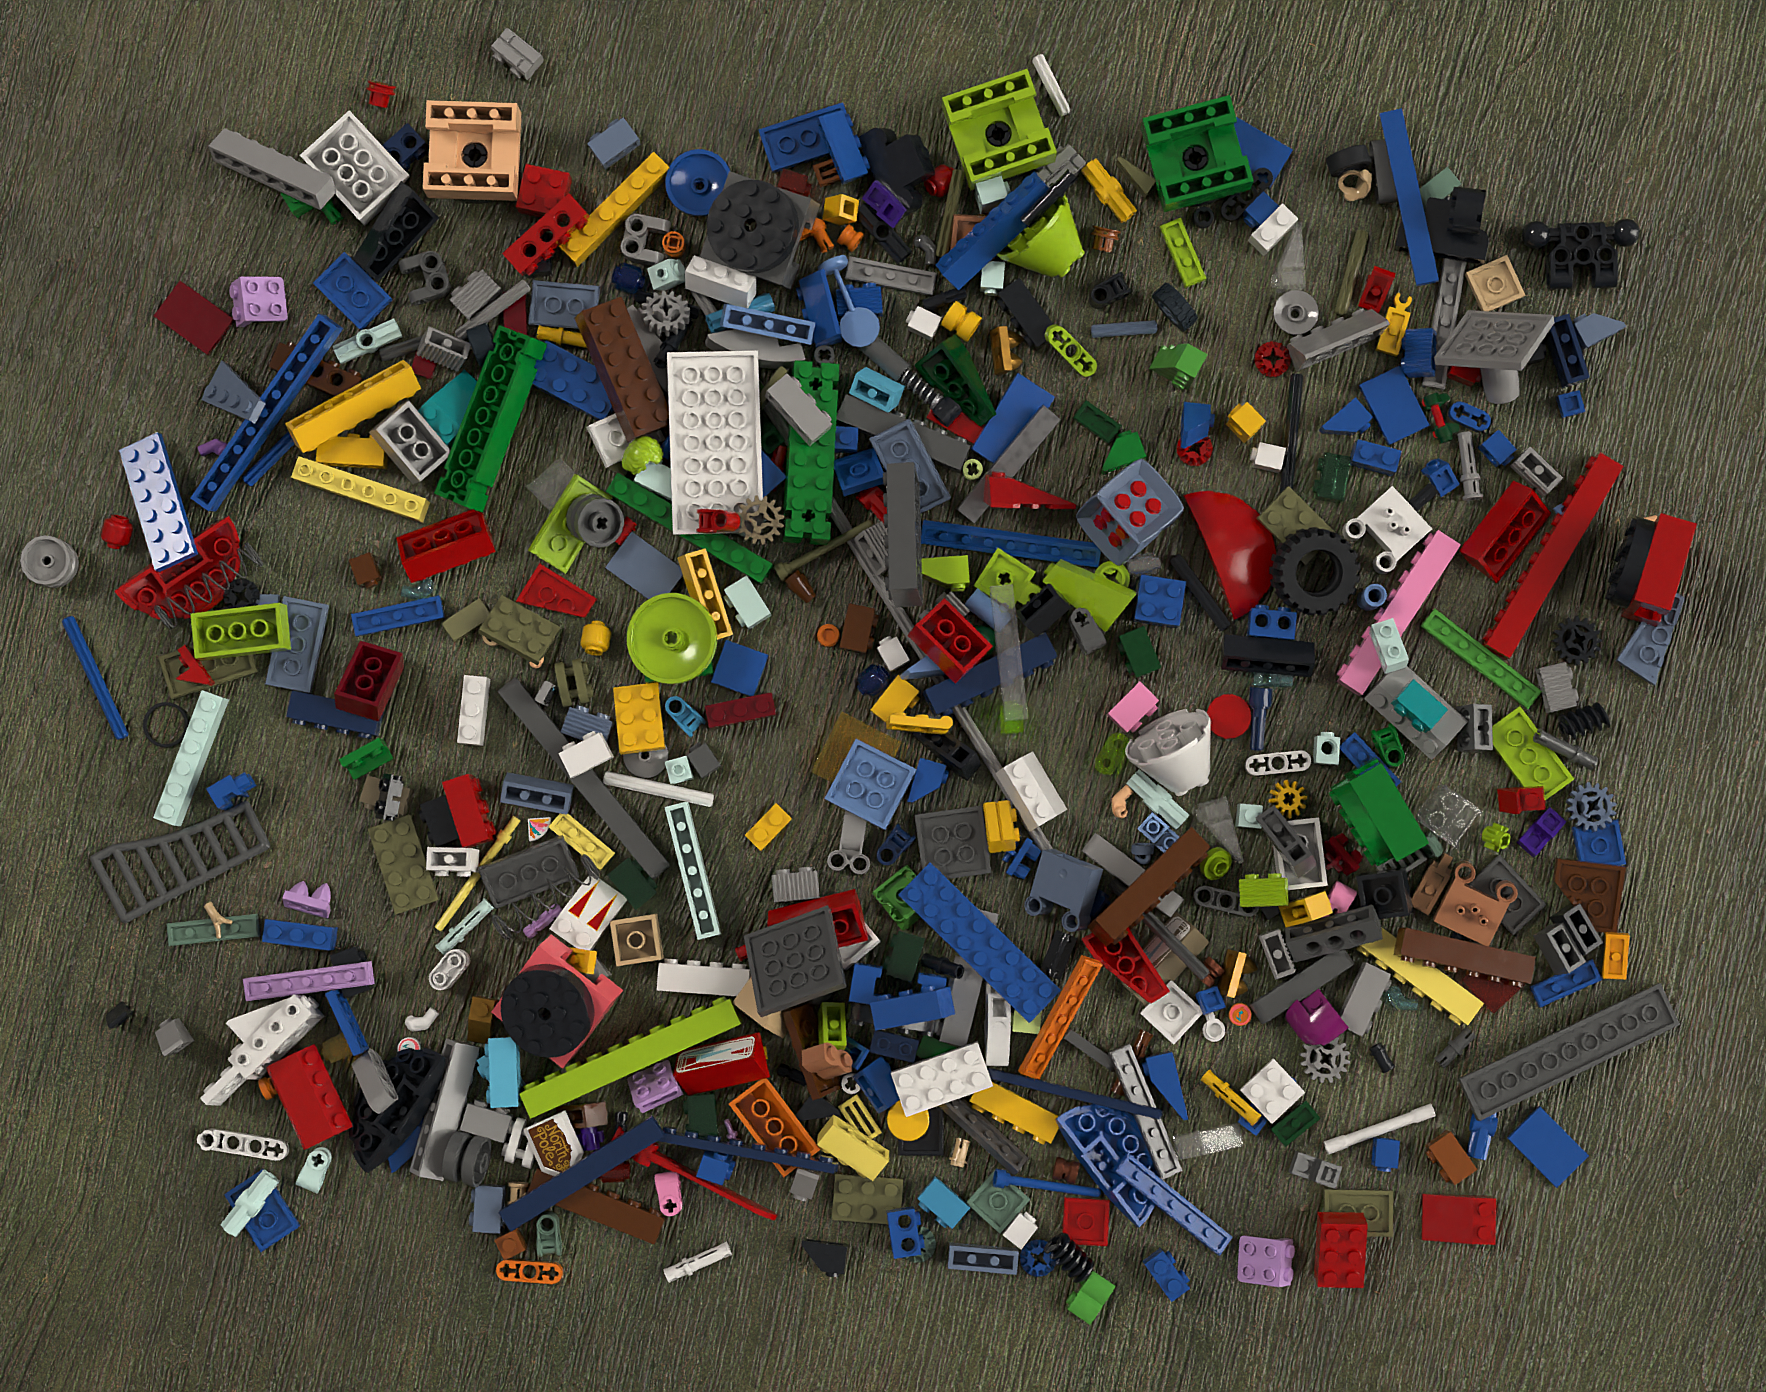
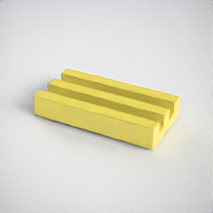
[838,1094,882,1139]

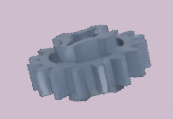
[1565,782,1617,832]

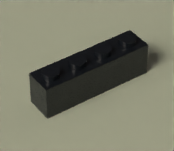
[1221,634,1315,678]

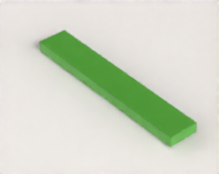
[1419,608,1542,709]

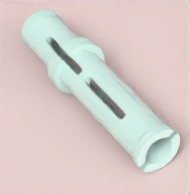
[435,898,494,956]

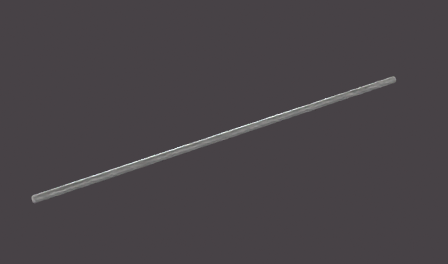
[685,267,1053,854]

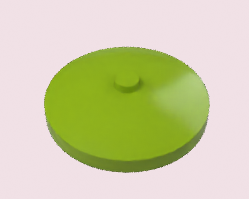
[627,593,717,684]

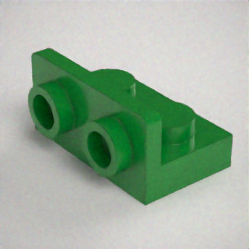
[339,738,393,780]

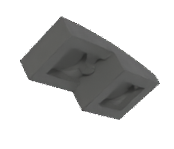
[1288,1150,1342,1189]

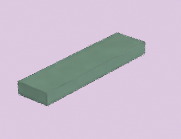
[166,914,260,946]

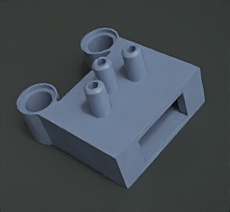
[1024,849,1103,932]

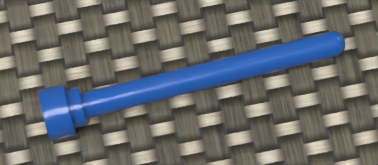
[993,1169,1101,1197]

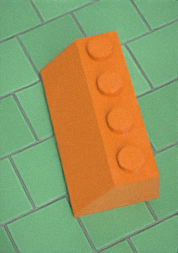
[729,1078,820,1177]

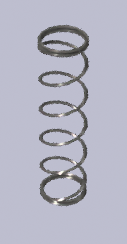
[154,542,264,630]
[492,854,600,940]

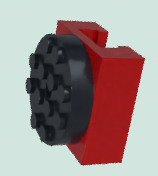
[1605,513,1697,627]

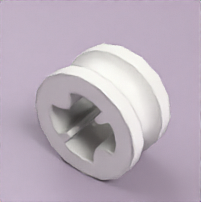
[841,1073,860,1094]

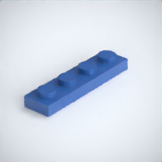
[351,596,445,637]

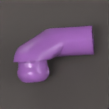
[198,439,227,457]

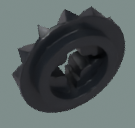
[223,579,260,609]

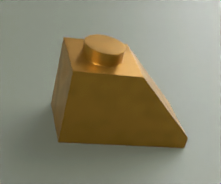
[467,996,499,1044]

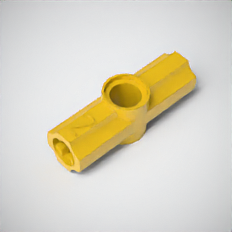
[1081,159,1137,223]

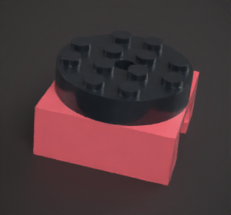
[491,934,623,1068]

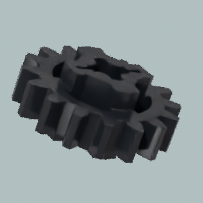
[1551,616,1602,666]

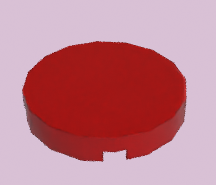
[1207,694,1251,739]

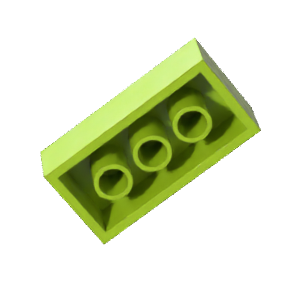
[191,603,291,661]

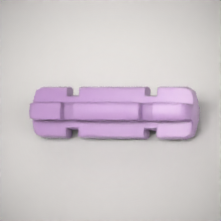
[523,904,563,939]

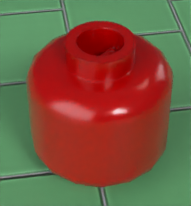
[924,164,954,198]
[101,514,133,549]

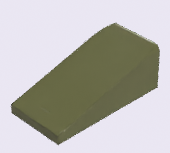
[1116,156,1155,199]
[441,598,490,643]

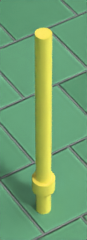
[435,816,521,932]

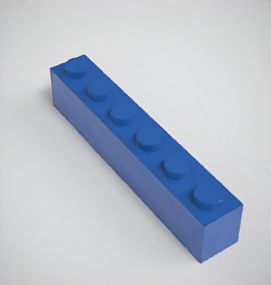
[935,171,1050,290]

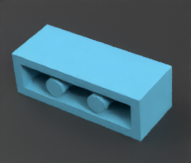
[485,1037,522,1108]

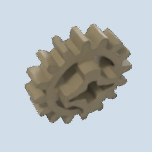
[737,495,784,545]

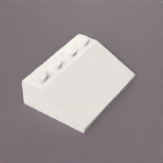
[300,110,410,226]

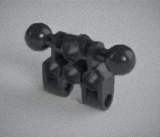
[1522,219,1640,290]

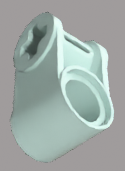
[296,1147,332,1193]

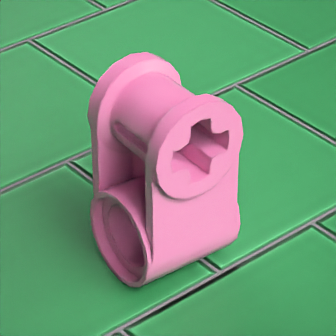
[1321,881,1357,918]
[655,1171,683,1216]

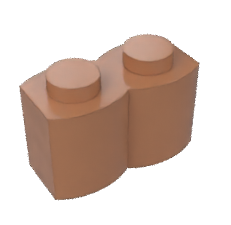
[802,1042,852,1080]

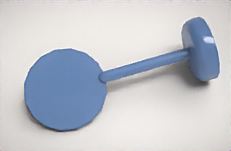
[817,255,880,347]

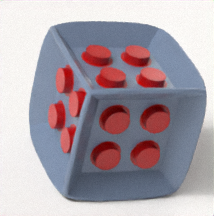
[1076,459,1184,566]

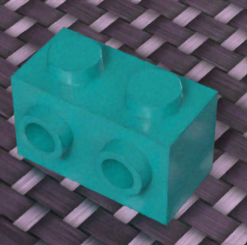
[1391,679,1448,733]

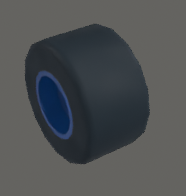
[466,323,496,367]

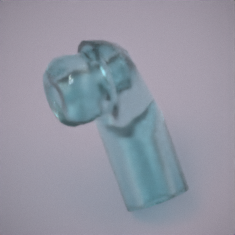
[401,579,434,600]
[1387,986,1418,1011]

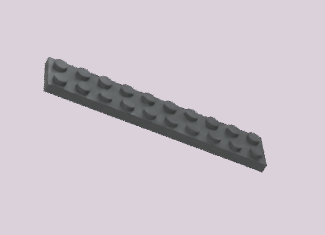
[1458,983,1680,1121]

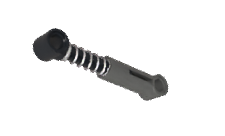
[854,336,963,428]

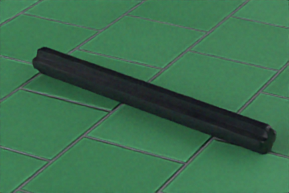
[1280,373,1303,493]

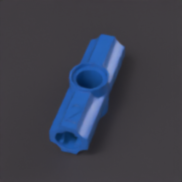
[1466,1113,1498,1160]

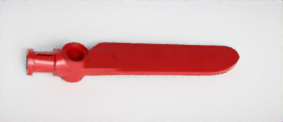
[612,1126,778,1220]

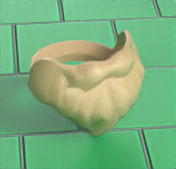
[1338,169,1372,201]

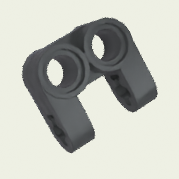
[398,251,452,306]
[1068,608,1107,656]

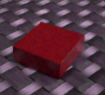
[411,351,438,380]

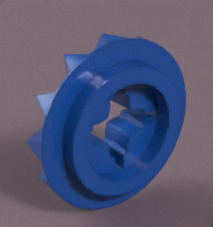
[1020,1240,1057,1277]

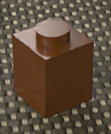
[349,552,383,589]

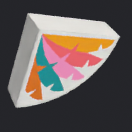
[528,817,551,841]

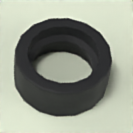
[1326,145,1371,177]

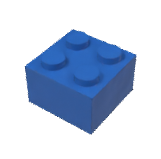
[1132,574,1186,628]

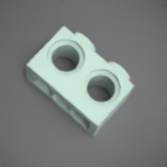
[1369,618,1409,674]

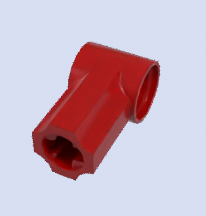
[855,486,887,524]

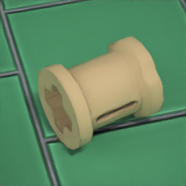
[507,1182,529,1205]

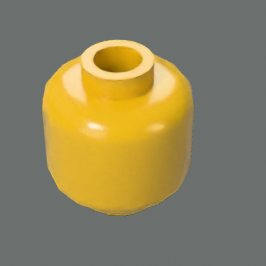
[580,621,611,656]

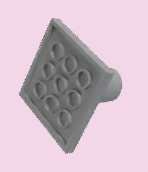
[1434,310,1554,404]

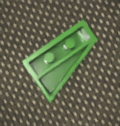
[1149,343,1208,390]

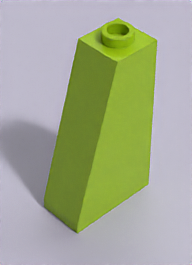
[1043,559,1137,632]

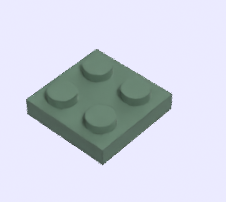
[966,1168,1031,1233]

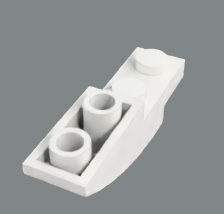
[984,981,1011,1066]

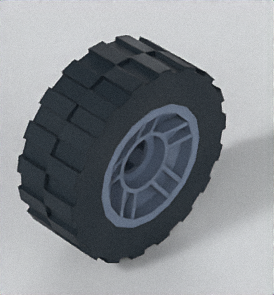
[1152,282,1198,332]

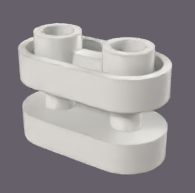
[429,949,470,990]
[501,1117,537,1169]

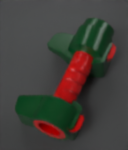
[1422,393,1460,444]

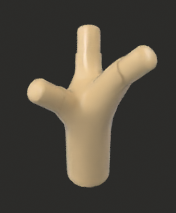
[204,902,232,939]

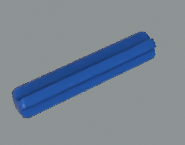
[242,433,295,486]

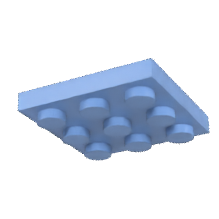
[824,739,917,830]

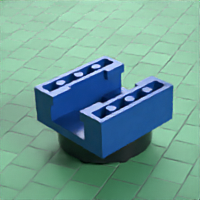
[847,962,947,1037]

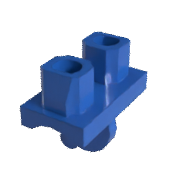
[1002,838,1041,879]

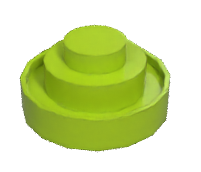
[1200,847,1232,880]

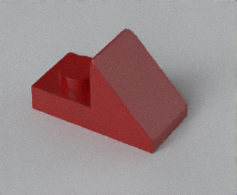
[1358,266,1395,313]
[176,645,215,686]
[1497,786,1546,814]

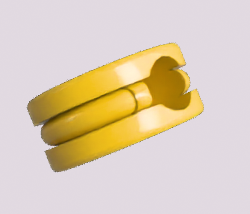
[887,1100,929,1141]

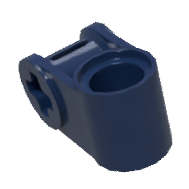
[876,823,916,866]

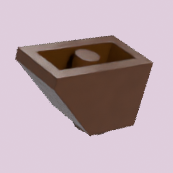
[556,1101,608,1128]

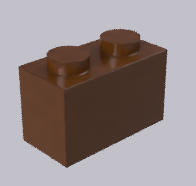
[840,603,879,654]

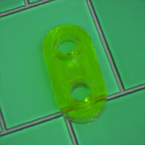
[1094,733,1129,775]

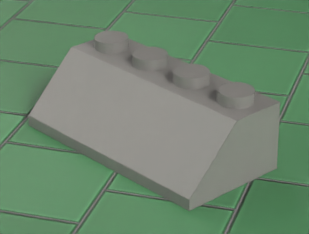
[1364,666,1468,760]

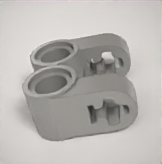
[621,214,671,266]

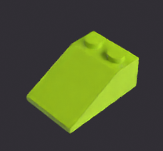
[922,555,970,592]

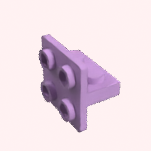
[627,1060,683,1113]

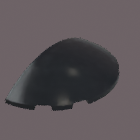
[349,1048,446,1173]

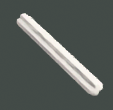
[603,771,714,807]

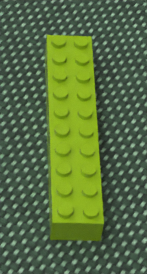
[519,996,743,1119]

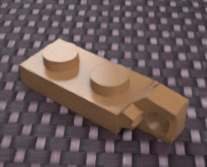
[1411,853,1453,915]

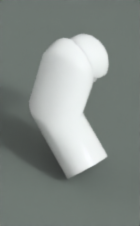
[405,1007,439,1032]

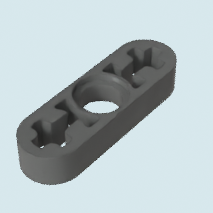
[1063,1027,1115,1072]

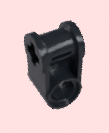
[1089,272,1133,309]

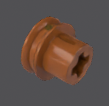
[1091,225,1121,252]

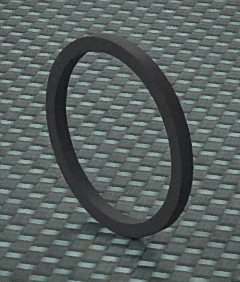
[143,702,189,747]

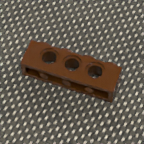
[268,342,364,397]

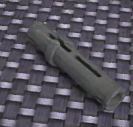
[1533,729,1598,770]

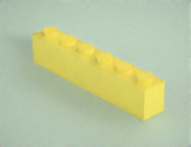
[1356,927,1484,1026]

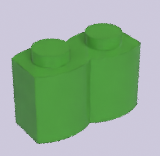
[1066,1270,1116,1325]

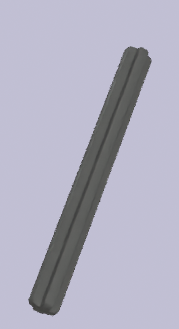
[1108,878,1210,980]

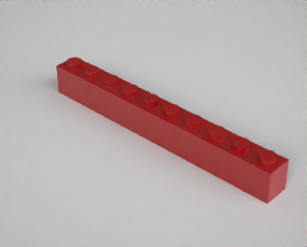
[1482,452,1624,660]

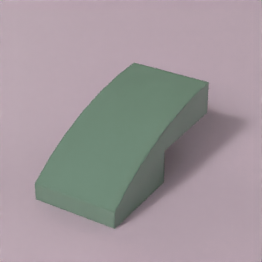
[1419,167,1462,213]

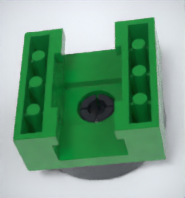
[1140,95,1254,213]

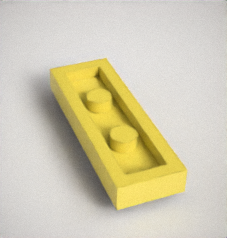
[549,813,615,870]

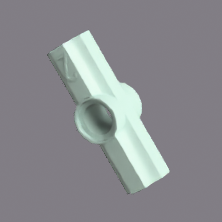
[333,318,403,364]
[1126,769,1189,829]
[221,1169,280,1237]

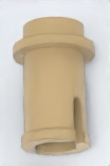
[949,1138,971,1168]

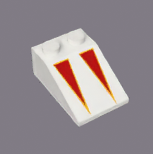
[549,876,628,951]

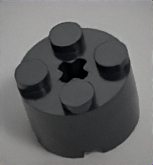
[1447,187,1486,235]

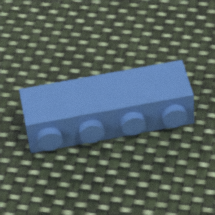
[720,304,815,345]

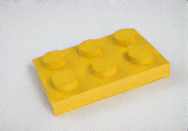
[613,682,665,755]

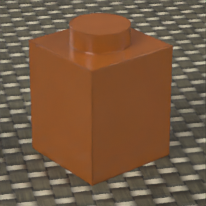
[494,1227,528,1261]

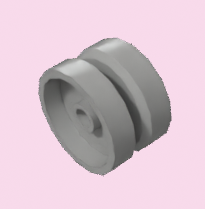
[20,535,79,588]

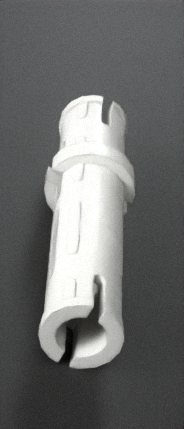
[663,1241,732,1283]

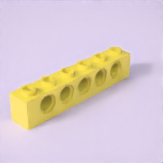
[291,456,430,523]

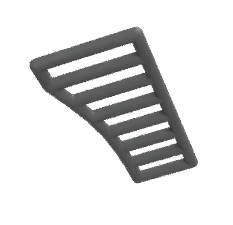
[90,801,271,923]

